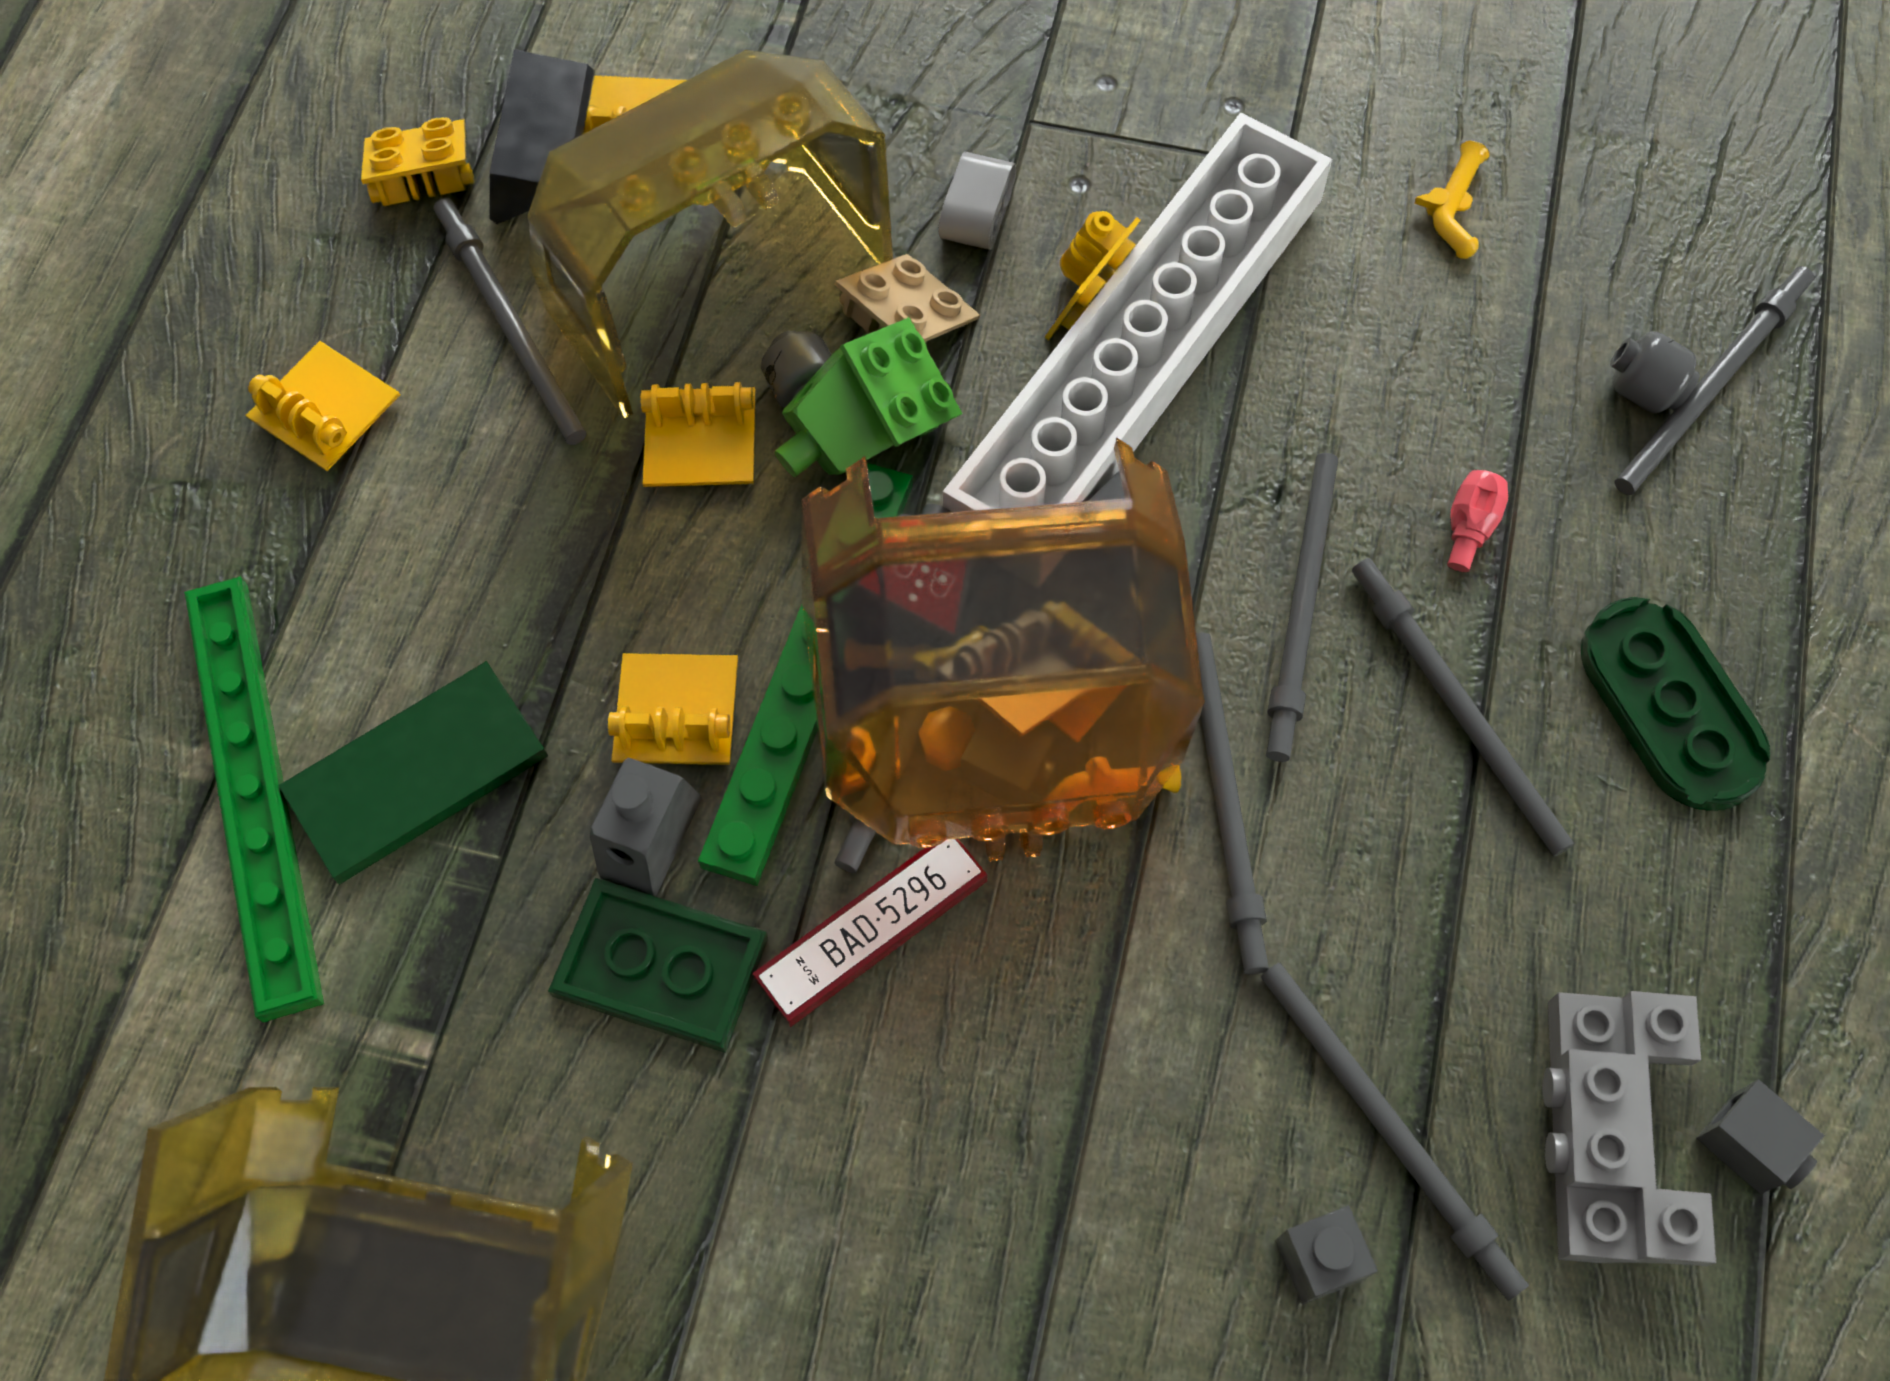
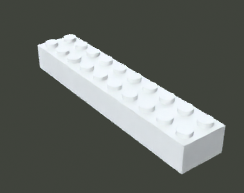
[943,113,1332,580]

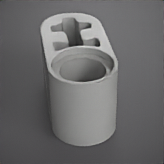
[939,152,1016,250]

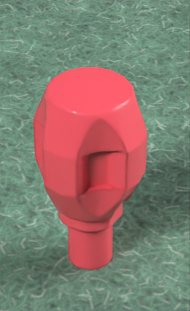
[1447,470,1508,572]

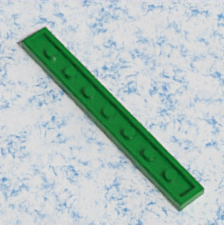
[184,576,324,1023]

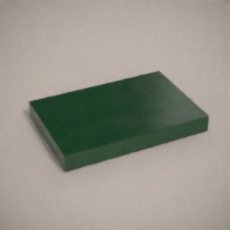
[548,878,769,1053]

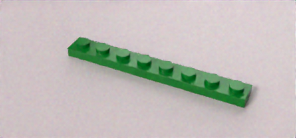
[698,462,913,886]

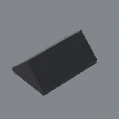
[489,49,594,224]

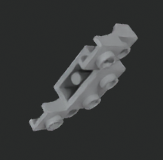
[1542,991,1716,1266]

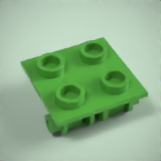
[840,317,963,447]

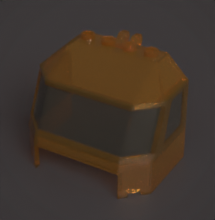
[801,437,1205,861]

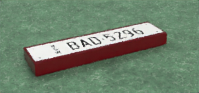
[753,829,988,1027]

